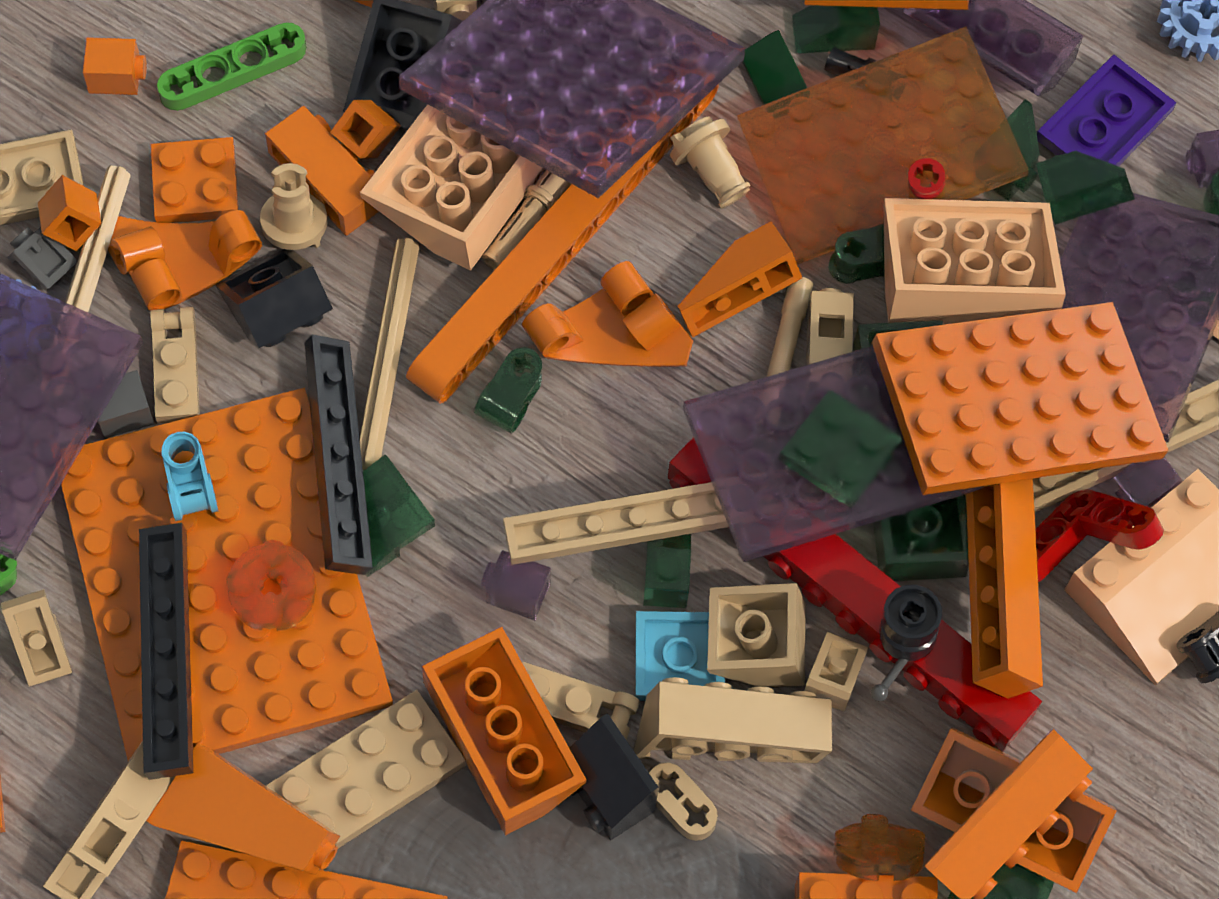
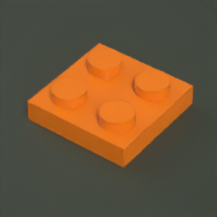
[151,137,239,223]

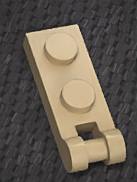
[150,307,200,424]
[522,662,640,741]

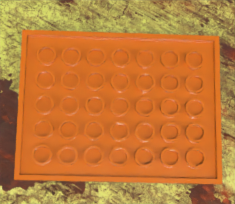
[54,387,393,761]

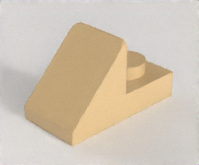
[1,589,72,687]
[805,632,868,711]

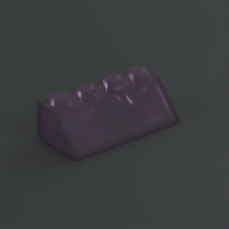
[903,0,1084,97]

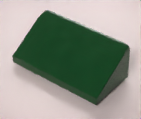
[739,30,810,121]

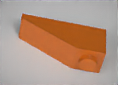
[677,221,802,338]

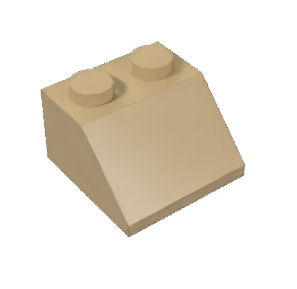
[707,583,806,687]

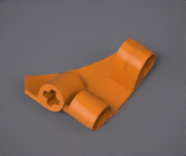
[108,210,262,311]
[522,261,693,367]

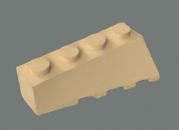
[634,677,832,763]

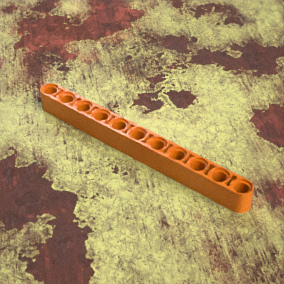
[406,61,719,404]

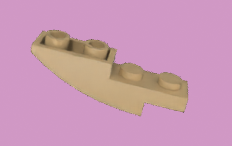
[43,741,175,899]

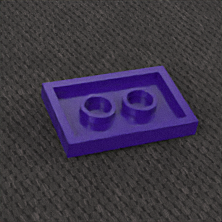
[1035,54,1177,188]

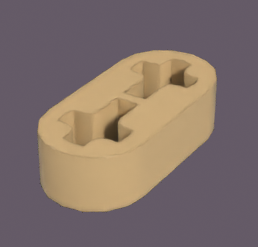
[649,763,718,841]

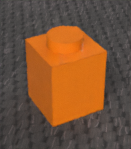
[83,37,147,95]
[330,100,401,159]
[38,175,102,251]

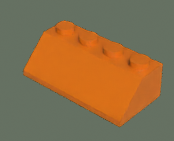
[422,627,587,836]
[911,727,1117,893]
[925,729,1093,899]

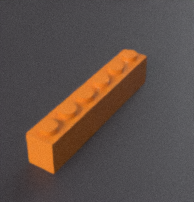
[966,479,1043,698]

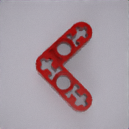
[1035,489,1164,583]

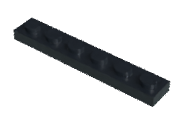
[304,334,373,575]
[139,523,194,780]

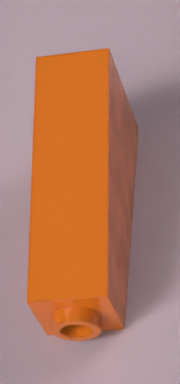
[146,743,340,875]

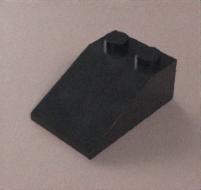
[343,0,462,130]

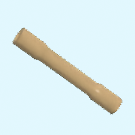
[751,277,813,436]

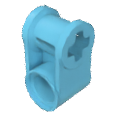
[162,432,218,521]

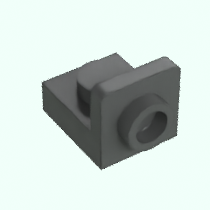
[7,227,78,291]

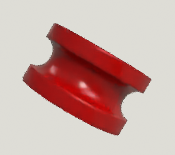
[908,158,945,199]

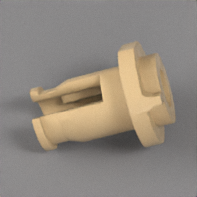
[669,117,751,209]
[260,163,327,250]

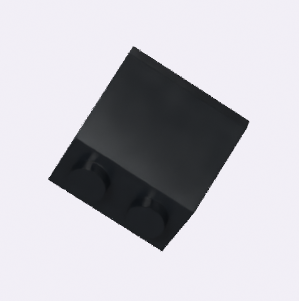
[216,249,333,348]
[569,713,659,841]

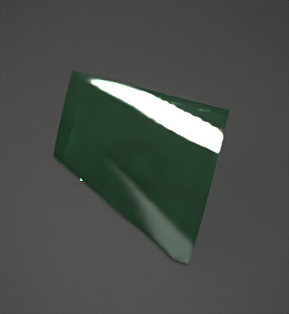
[363,454,435,577]

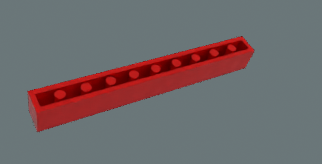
[667,427,1042,752]

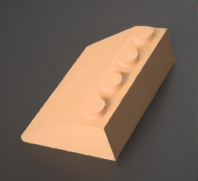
[360,76,558,271]
[883,198,1066,326]
[1064,469,1219,686]

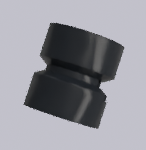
[879,585,942,661]

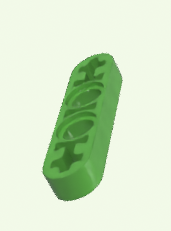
[157,22,307,111]

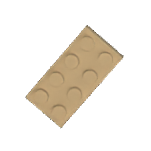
[266,690,466,848]

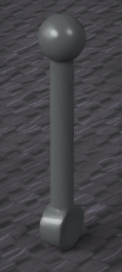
[871,658,908,702]

